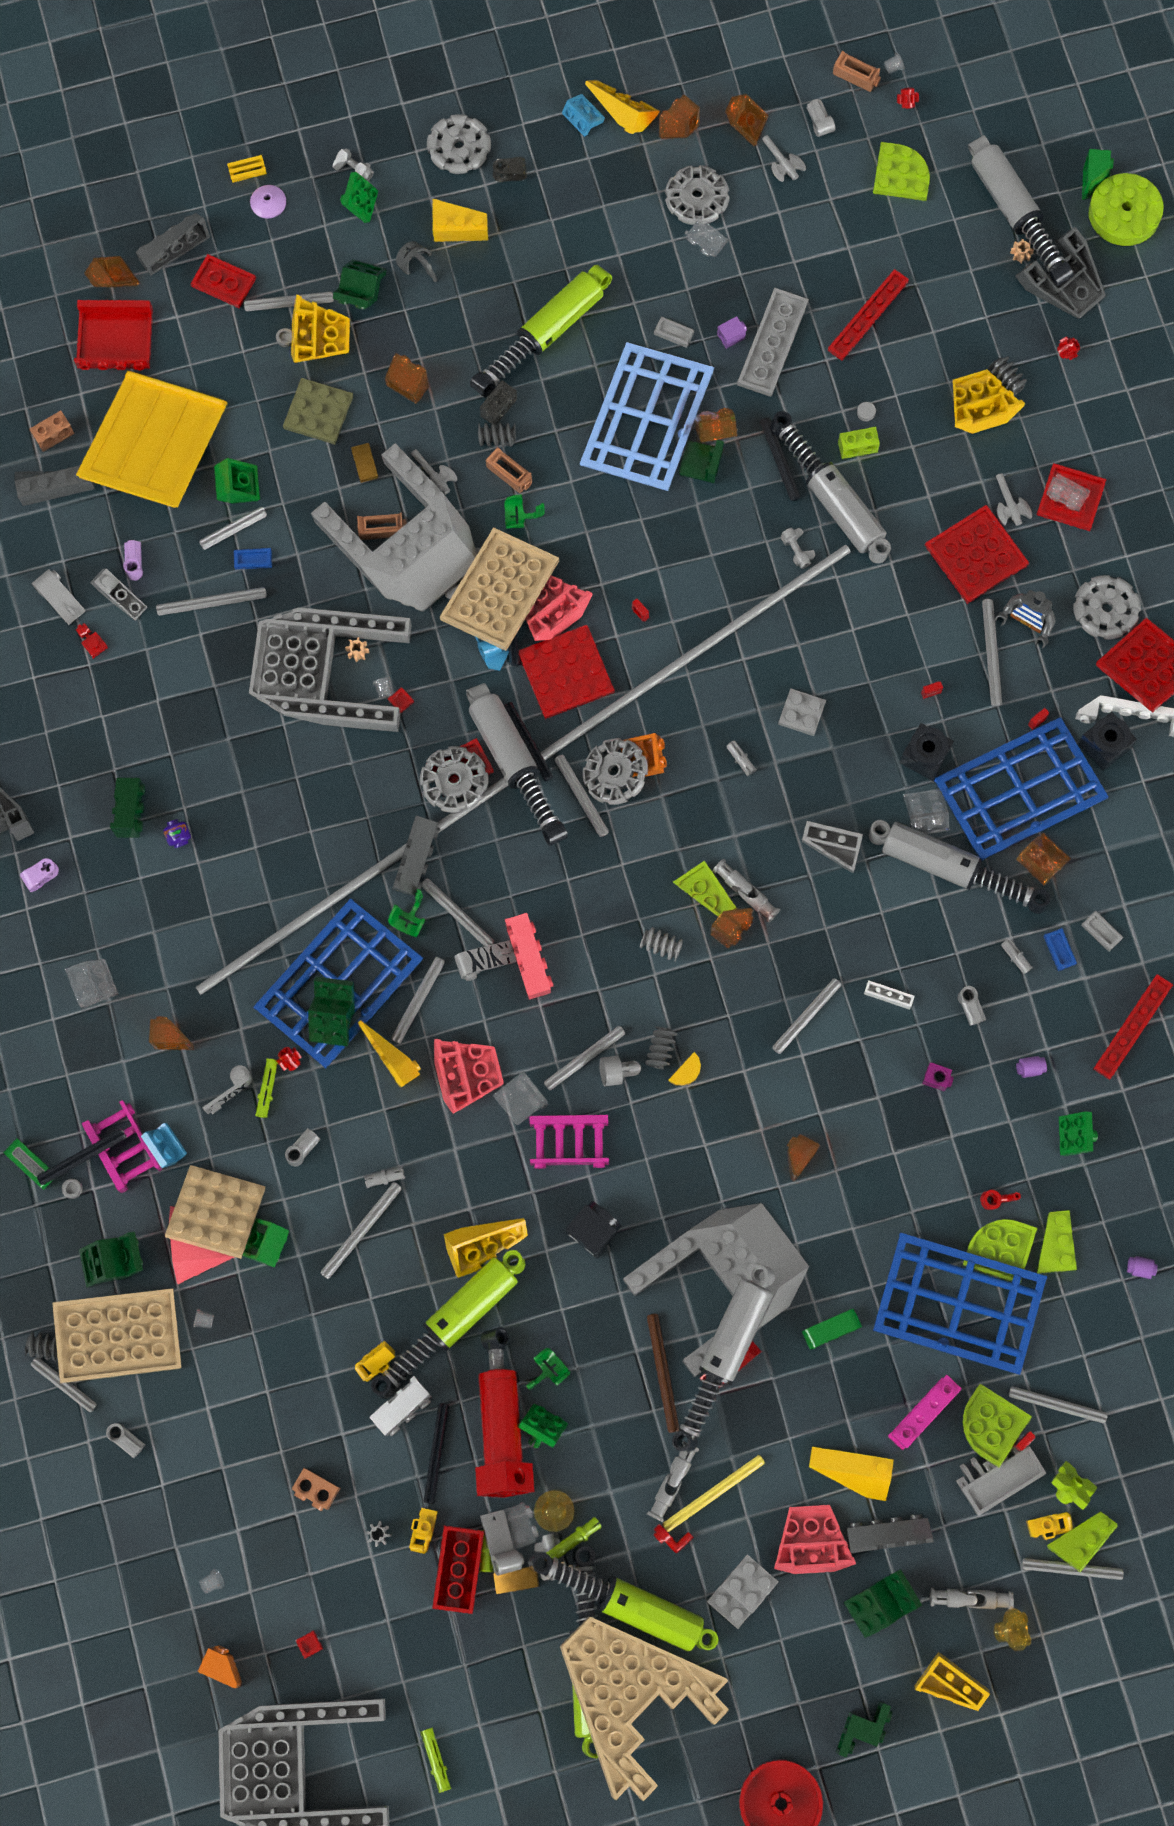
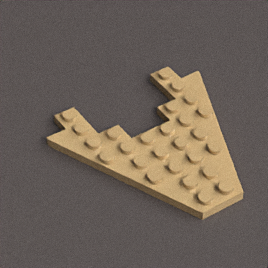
[560,1617,729,1801]

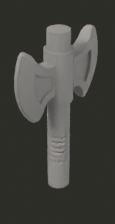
[762,135,806,182]
[411,449,458,495]
[996,473,1032,526]

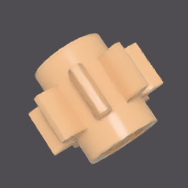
[1010,239,1034,264]
[345,637,369,662]

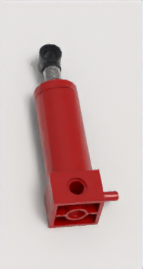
[475,1327,535,1498]

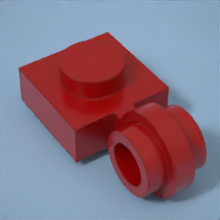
[75,623,108,659]

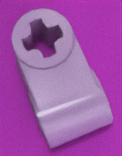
[20,858,59,892]

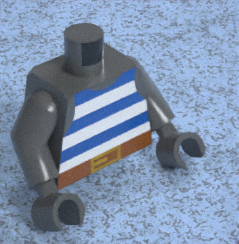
[995,590,1056,648]

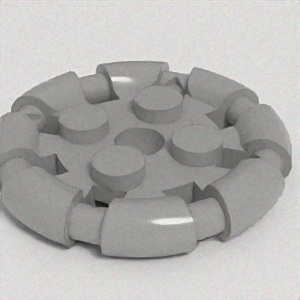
[427,114,491,174]
[665,165,730,225]
[1073,575,1141,640]
[583,738,648,805]
[420,746,488,813]

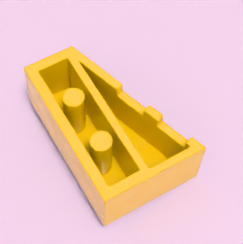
[433,199,488,242]
[915,1652,990,1711]

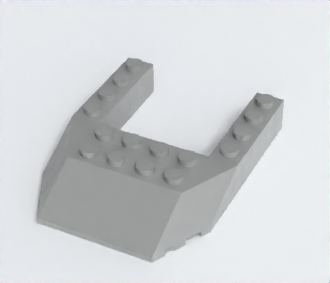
[311,443,477,612]
[249,608,412,732]
[623,1203,809,1377]
[218,1698,389,1826]

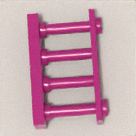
[81,1100,163,1193]
[530,1115,609,1169]
[887,1375,962,1450]

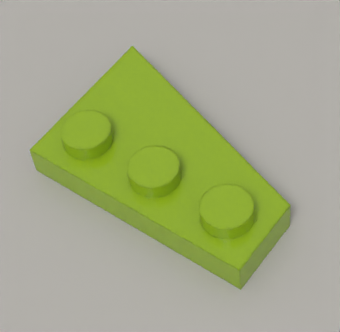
[673,861,737,919]
[1036,1210,1077,1274]
[1047,1512,1118,1572]

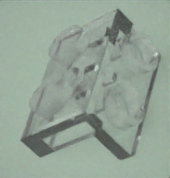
[685,217,729,257]

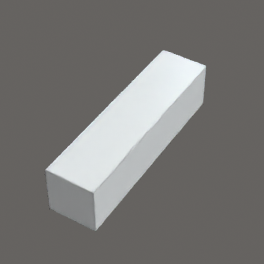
[864,980,915,1009]

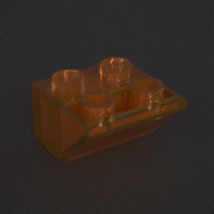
[659,95,700,139]
[385,353,429,404]
[1016,833,1071,886]
[710,908,754,949]

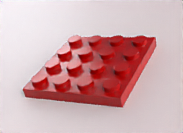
[925,505,1029,604]
[1096,618,1174,713]
[519,625,615,719]

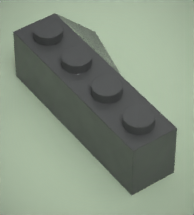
[136,213,210,276]
[14,465,95,506]
[392,816,440,897]
[846,1514,934,1553]

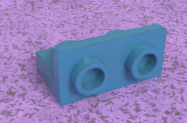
[562,94,605,137]
[141,1123,187,1168]

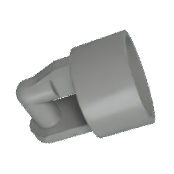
[600,1055,641,1087]

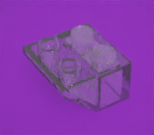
[65,959,118,1009]

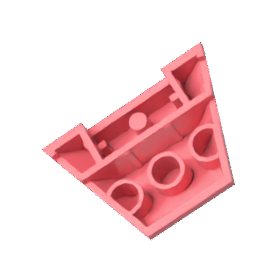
[525,575,592,641]
[434,1039,504,1114]
[169,1206,235,1284]
[774,1505,856,1574]

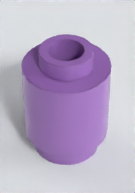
[1016,1056,1047,1078]
[1127,1256,1158,1279]

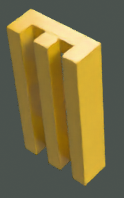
[227,155,267,183]

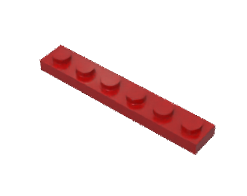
[828,269,909,361]
[1093,974,1173,1080]

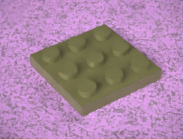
[283,378,353,444]

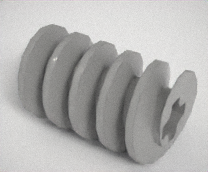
[640,927,683,962]

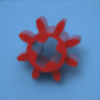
[897,87,919,108]
[1057,336,1080,360]
[277,1047,302,1071]

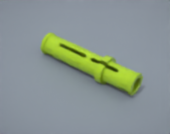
[255,1058,278,1118]
[546,1517,602,1559]
[420,1727,451,1793]

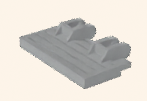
[956,1445,1047,1516]

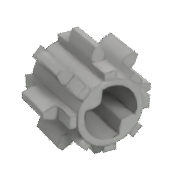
[366,1521,391,1547]

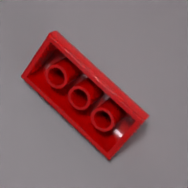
[432,1525,484,1614]

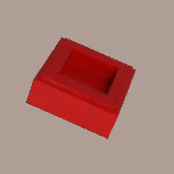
[632,598,649,622]
[921,681,943,699]
[388,687,414,714]
[1028,708,1049,730]
[1014,1431,1035,1451]
[295,1630,323,1659]

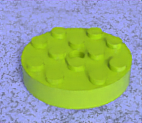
[1089,173,1164,246]

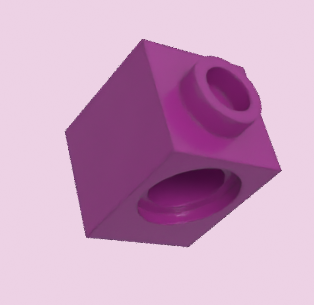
[922,1062,954,1091]

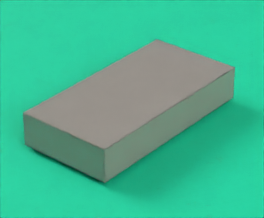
[654,316,694,348]
[1081,911,1123,952]

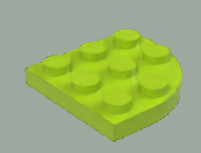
[873,142,930,201]
[962,1220,1037,1285]
[963,1384,1032,1468]

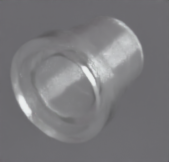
[884,52,905,74]
[373,677,393,698]
[193,1308,214,1329]
[199,1569,225,1594]

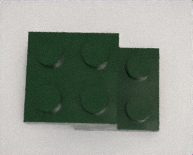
[333,259,387,309]
[308,976,355,1047]
[79,1232,143,1288]
[844,1569,922,1638]
[836,1701,893,1758]

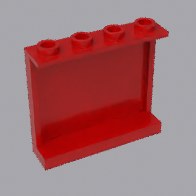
[74,300,153,370]

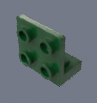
[679,440,724,483]

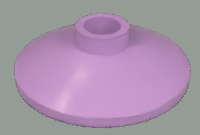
[250,185,286,219]

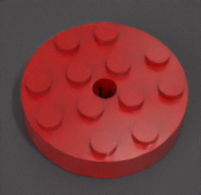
[739,1759,823,1826]

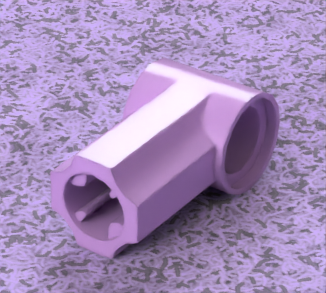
[123,540,143,581]

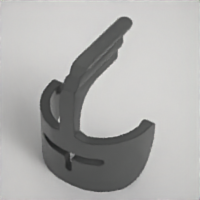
[396,241,437,282]

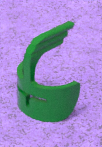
[504,494,545,529]
[388,889,426,937]
[526,1348,570,1390]

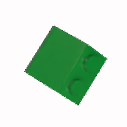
[1082,149,1114,200]
[214,458,260,504]
[243,1218,289,1268]

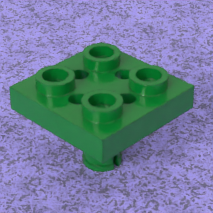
[340,172,379,223]
[1059,1111,1098,1156]
[518,1404,568,1448]

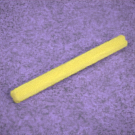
[662,1455,765,1532]

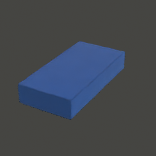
[234,548,272,570]
[1043,928,1077,971]

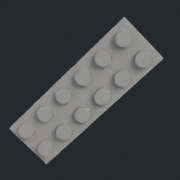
[737,288,809,397]

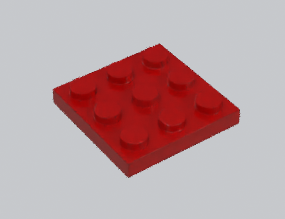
[1037,463,1107,531]

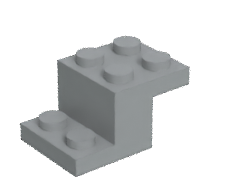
[707,1554,778,1629]

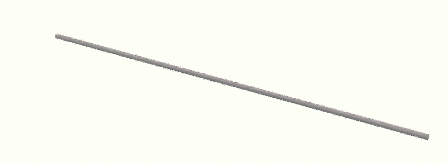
[196,545,851,995]

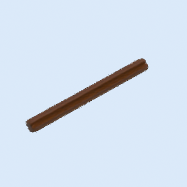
[647,1314,680,1433]

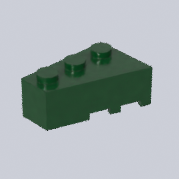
[110,778,145,838]

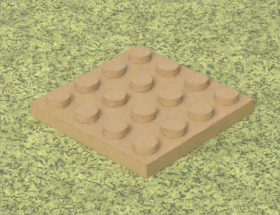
[165,1165,266,1259]

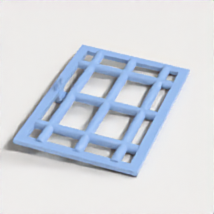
[580,342,714,491]

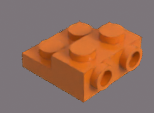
[621,733,667,777]

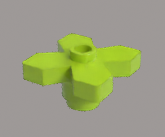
[1051,1461,1097,1509]

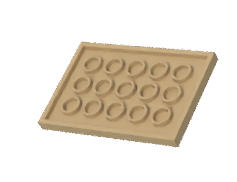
[440,527,559,651]
[52,1289,181,1383]

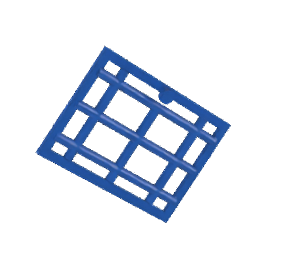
[934,717,1109,860]
[254,898,423,1068]
[873,1233,1047,1375]

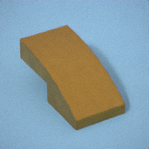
[351,443,378,483]
[493,1567,540,1594]

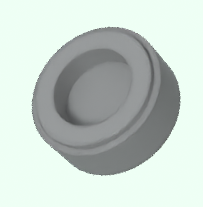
[276,328,292,347]
[857,402,876,421]
[62,1179,83,1199]

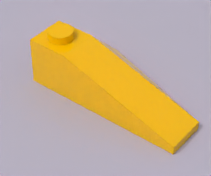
[585,80,660,134]
[358,1021,421,1088]
[444,1218,528,1278]
[809,1447,894,1501]

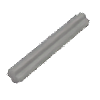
[199,507,267,550]
[31,1357,97,1412]

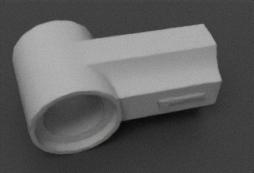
[807,99,835,137]
[958,986,986,1026]
[285,1128,321,1167]
[106,1423,146,1458]

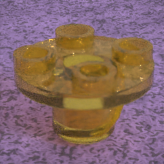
[534,1490,574,1532]
[993,1608,1031,1651]

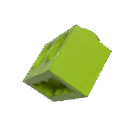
[838,427,880,459]

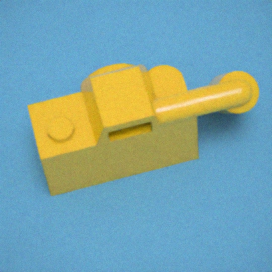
[355,1341,395,1382]
[409,1508,438,1554]
[1026,1512,1073,1540]

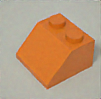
[198,1645,242,1689]

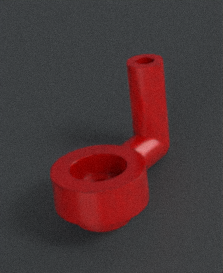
[980,1190,1021,1210]
[654,1524,694,1553]

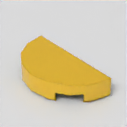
[668,1052,701,1086]

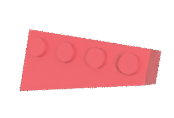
[505,913,553,1000]

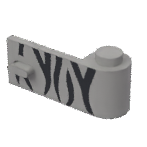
[454,940,517,981]
[202,1065,252,1114]

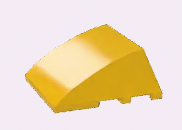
[291,294,350,363]
[953,369,1025,434]

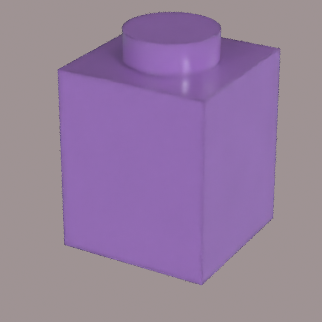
[717,316,747,349]

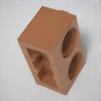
[29,411,74,452]
[292,1468,341,1511]

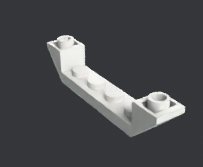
[1075,695,1174,737]

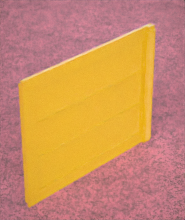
[76,371,227,508]

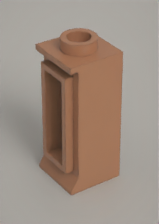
[833,51,881,92]
[486,447,532,493]
[357,512,407,540]

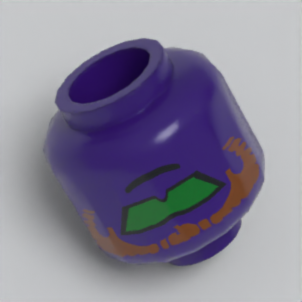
[163,819,191,848]

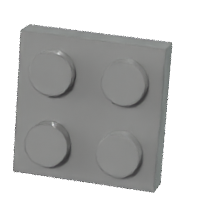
[778,688,826,736]

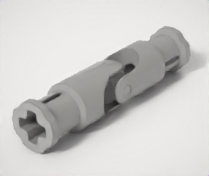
[712,859,780,922]
[647,1441,699,1522]
[930,1588,1014,1610]

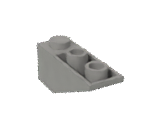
[90,569,147,621]

